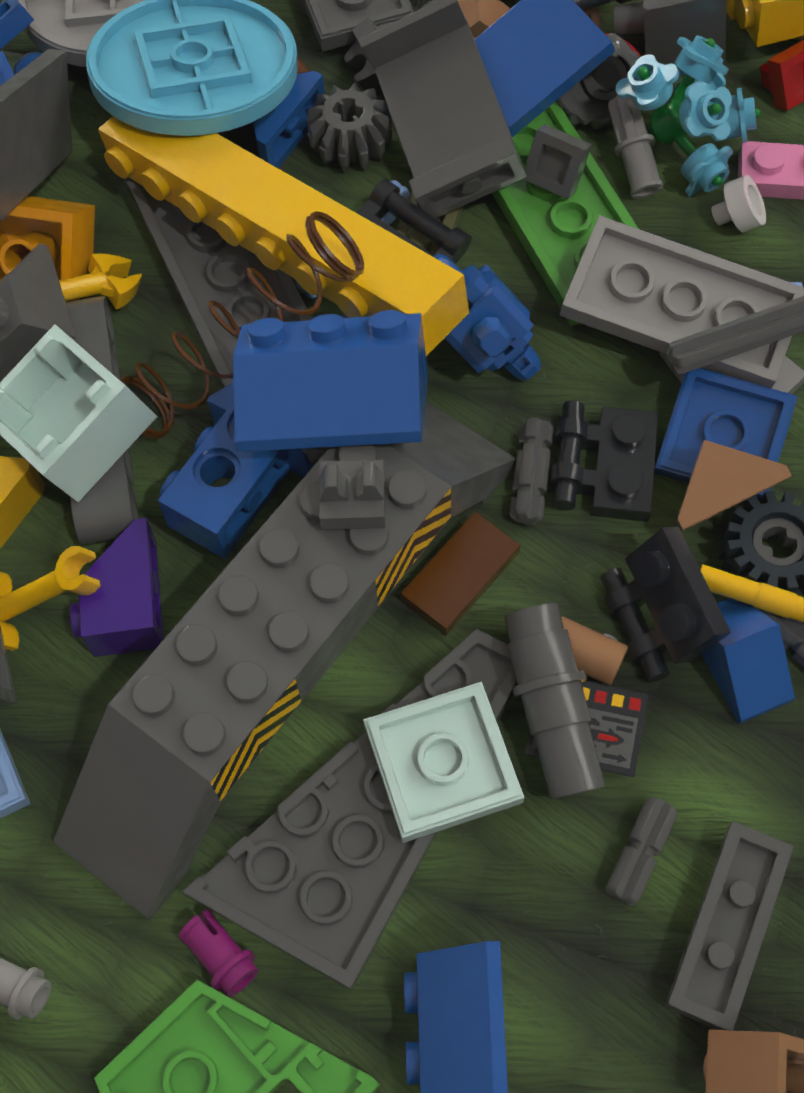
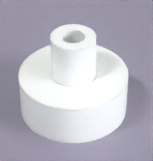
[712,175,766,233]

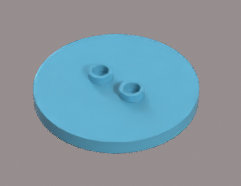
[86,0,298,136]

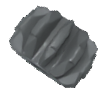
[306,82,393,172]

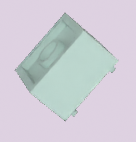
[0,324,158,502]

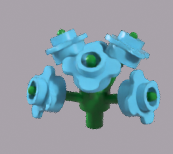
[616,35,761,197]

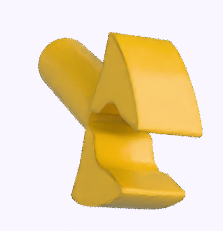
[59,253,142,309]

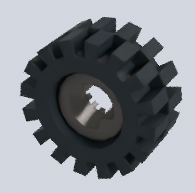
[719,491,804,596]

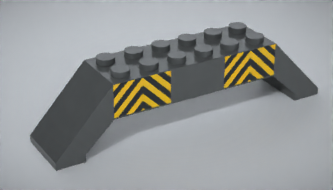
[53,401,516,920]

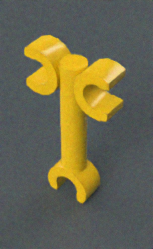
[0,546,100,651]

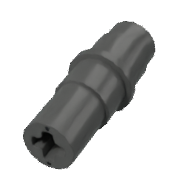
[504,603,605,800]

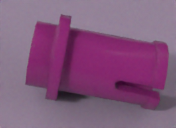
[178,909,259,997]

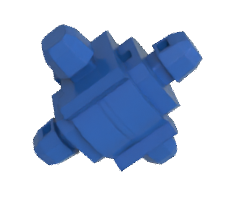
[433,253,541,381]

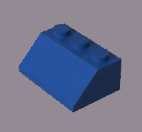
[233,310,428,452]
[404,941,508,1093]

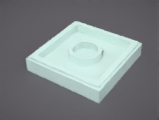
[363,682,524,843]

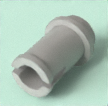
[0,958,52,1020]

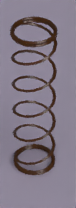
[119,211,364,439]

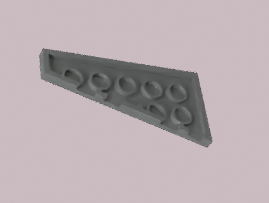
[182,629,518,991]

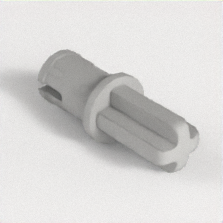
[608,95,663,199]

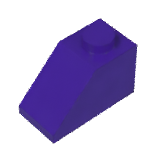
[70,518,164,657]

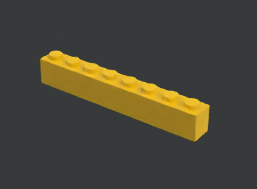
[98,116,469,356]

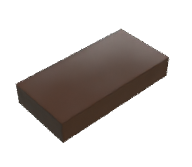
[401,512,520,635]

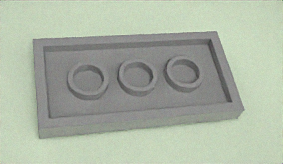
[560,215,804,388]

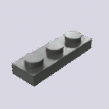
[664,821,794,1030]

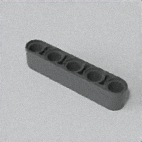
[66,296,139,546]

